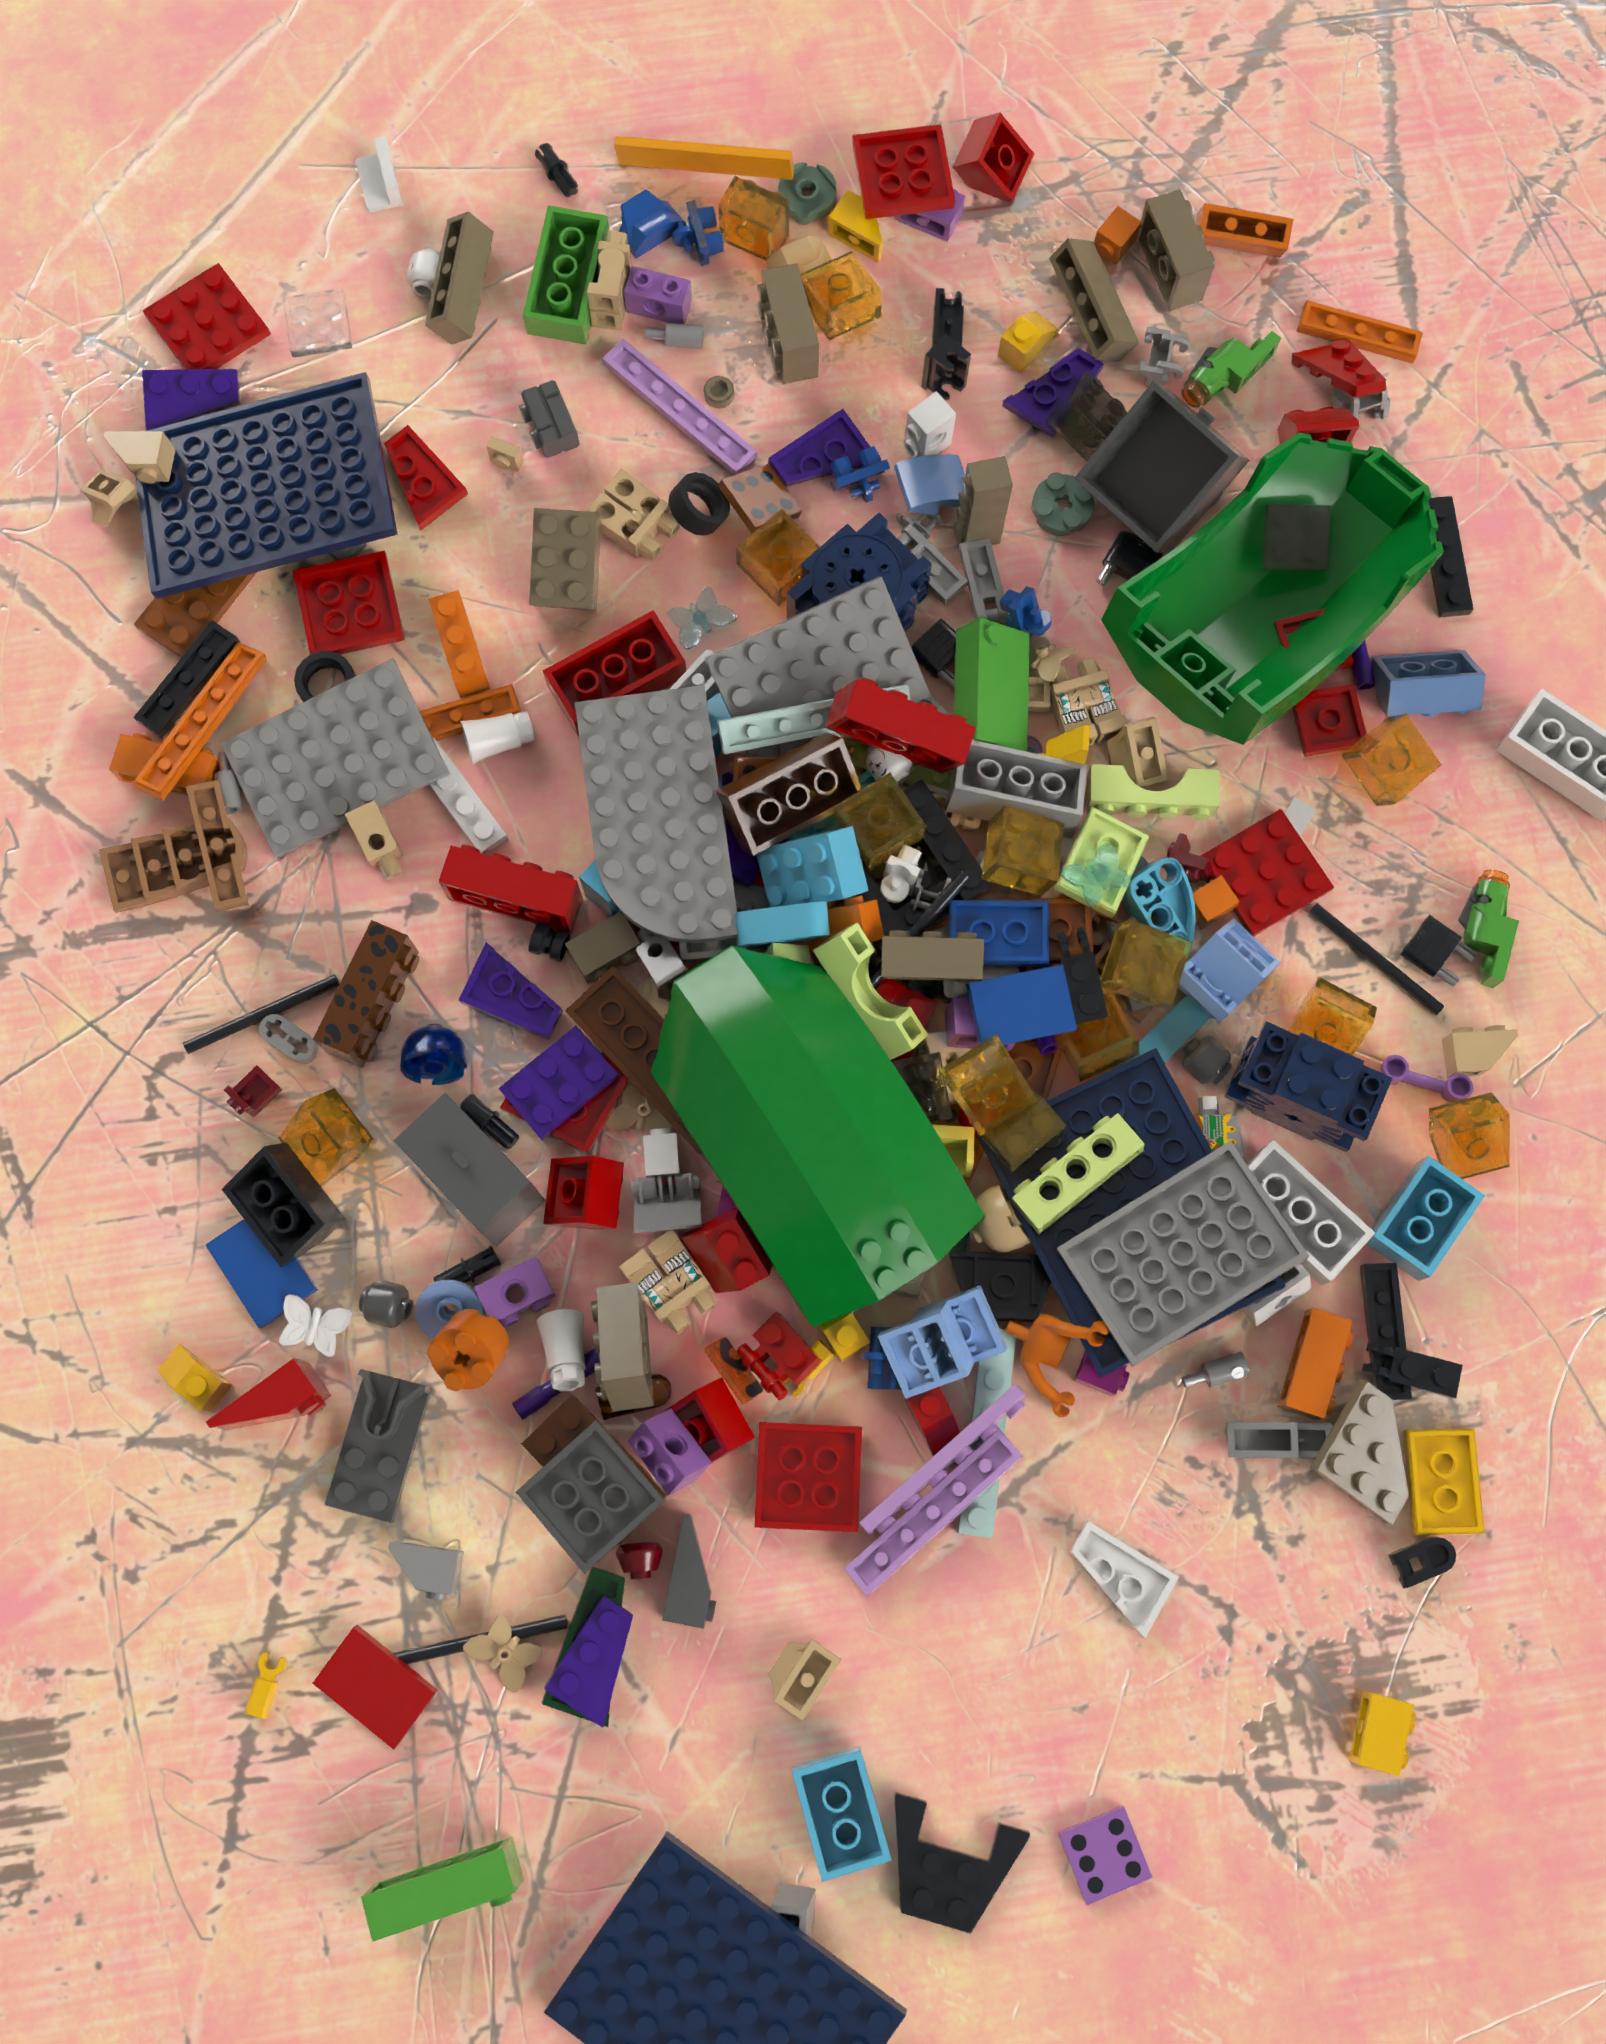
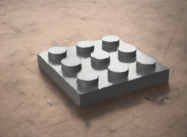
[516,1420,666,1574]

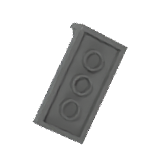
[325,1369,432,1523]

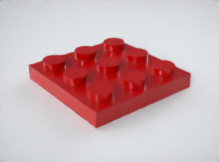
[852,124,956,219]
[142,263,271,370]
[293,550,405,655]
[1201,809,1335,937]
[754,1422,862,1532]

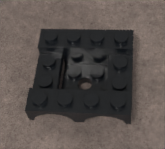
[838,779,993,959]

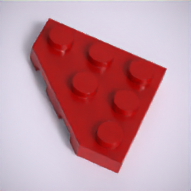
[500,1052,629,1155]

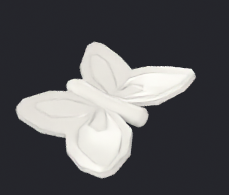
[279,1294,353,1358]

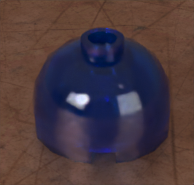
[400,1024,467,1085]

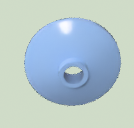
[415,1280,484,1339]

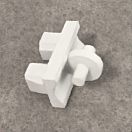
[880,845,921,903]

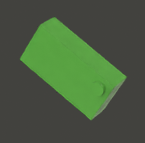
[523,205,610,344]
[954,617,1030,752]
[361,1837,524,1942]

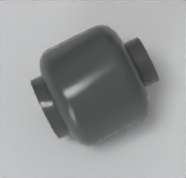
[1182,1036,1232,1084]
[359,1280,413,1328]

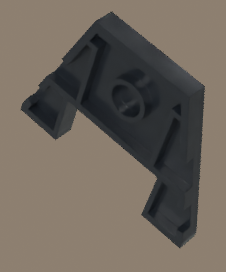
[948,1231,1051,1322]
[894,1792,1030,1934]

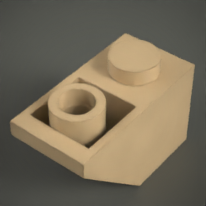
[1442,1025,1518,1078]

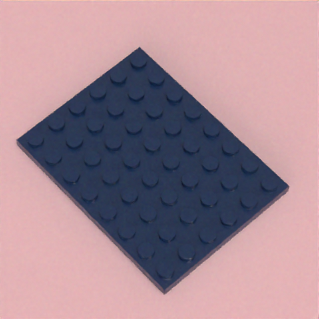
[135,372,398,599]
[977,1048,1286,1379]
[544,1831,907,2044]

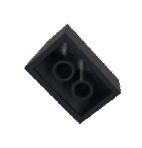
[221,1142,346,1267]

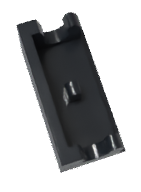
[931,288,964,348]
[921,334,971,400]

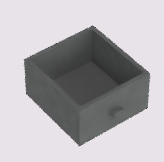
[1074,381,1250,554]
[393,1093,546,1246]

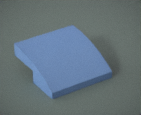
[894,454,965,515]

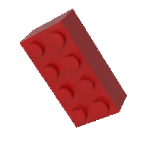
[543,610,687,736]
[825,678,976,774]
[438,844,583,935]

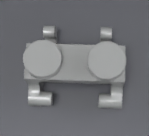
[1138,327,1189,387]
[1331,386,1391,419]

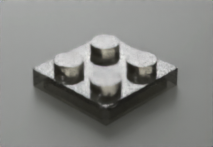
[1262,503,1331,571]

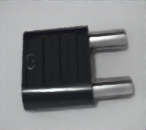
[1096,531,1163,586]
[911,618,956,689]
[1400,914,1477,987]

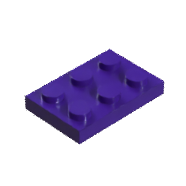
[499,1026,619,1140]

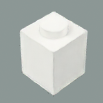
[643,1128,681,1178]

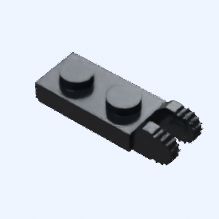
[1056,927,1109,1024]
[1362,1343,1463,1399]

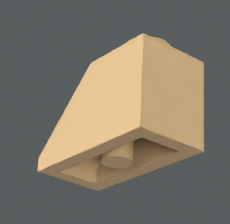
[103,431,176,484]

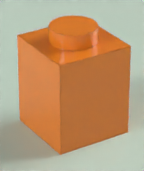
[1094,206,1142,265]
[1193,875,1240,930]

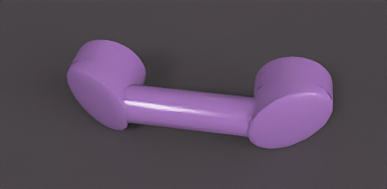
[1380,1055,1474,1103]

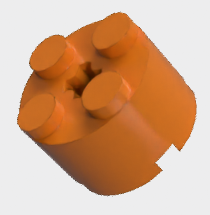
[427,1309,509,1391]

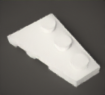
[1070,1521,1179,1639]

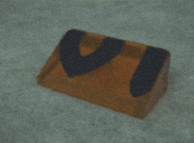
[704,1337,763,1406]

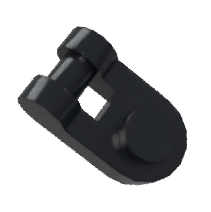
[1388,1537,1456,1589]

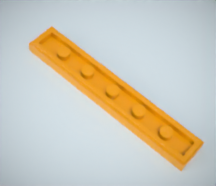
[614,136,794,180]

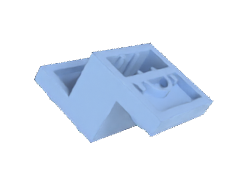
[1172,918,1281,1022]
[878,1285,1007,1399]

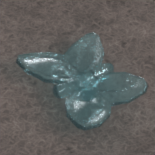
[667,586,738,650]
[1060,843,1131,907]

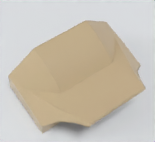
[766,236,833,283]
[81,468,138,527]
[1107,717,1169,787]
[768,1639,842,1721]

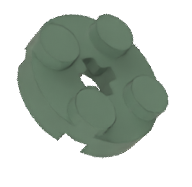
[778,162,836,225]
[1031,472,1094,536]

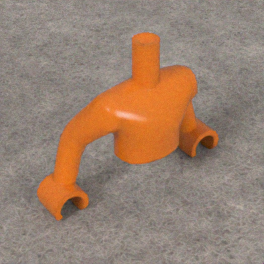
[1005,1314,1109,1418]

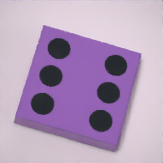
[1058,1805,1153,1905]

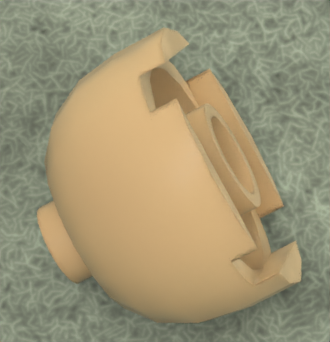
[971,1183,1031,1252]

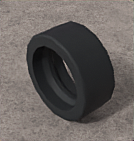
[668,472,730,536]
[294,651,356,702]

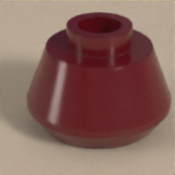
[616,1542,663,1580]

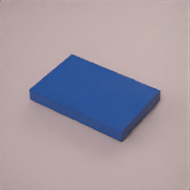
[949,900,1049,967]
[966,965,1077,1050]
[206,1219,318,1329]

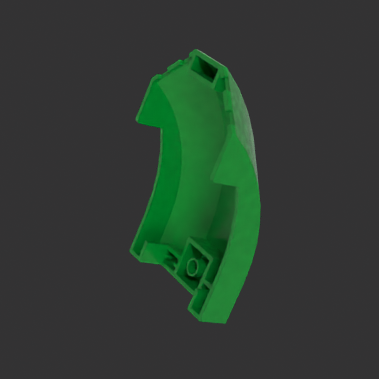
[1101,433,1444,745]
[650,945,985,1327]

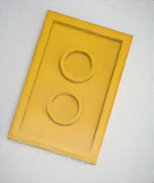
[1403,1428,1485,1535]

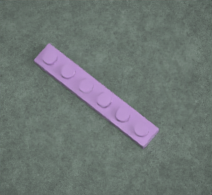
[602,338,757,475]
[859,1384,1028,1535]
[844,1429,1024,1596]

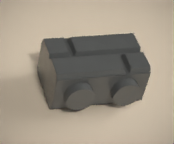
[519,380,580,458]

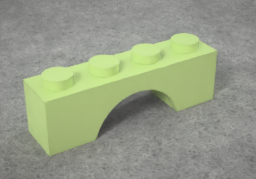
[1086,764,1220,820]
[813,922,928,1060]

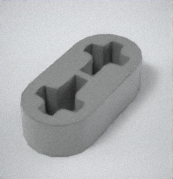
[259,1014,318,1064]

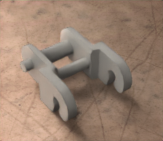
[896,513,943,539]
[910,869,951,911]

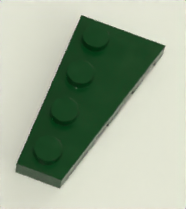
[541,1566,625,1727]

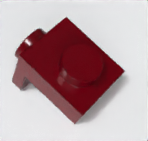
[1167,833,1214,883]
[224,1065,283,1118]

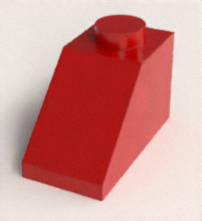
[905,1387,960,1457]

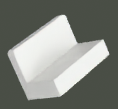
[356,136,403,213]

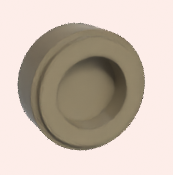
[704,376,734,409]

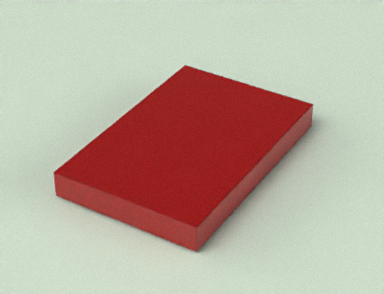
[312,1624,438,1750]

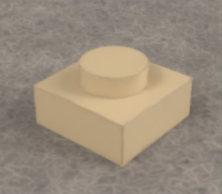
[486,436,523,472]
[1028,677,1051,712]

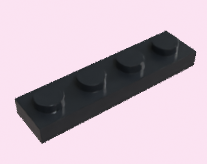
[1428,496,1474,618]
[133,620,240,739]
[1360,1263,1412,1400]

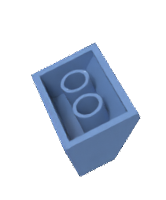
[1372,650,1486,719]

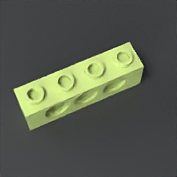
[1012,1113,1145,1235]

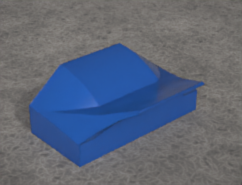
[619,189,684,259]

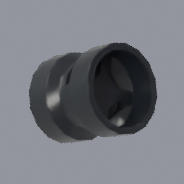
[528,921,571,963]

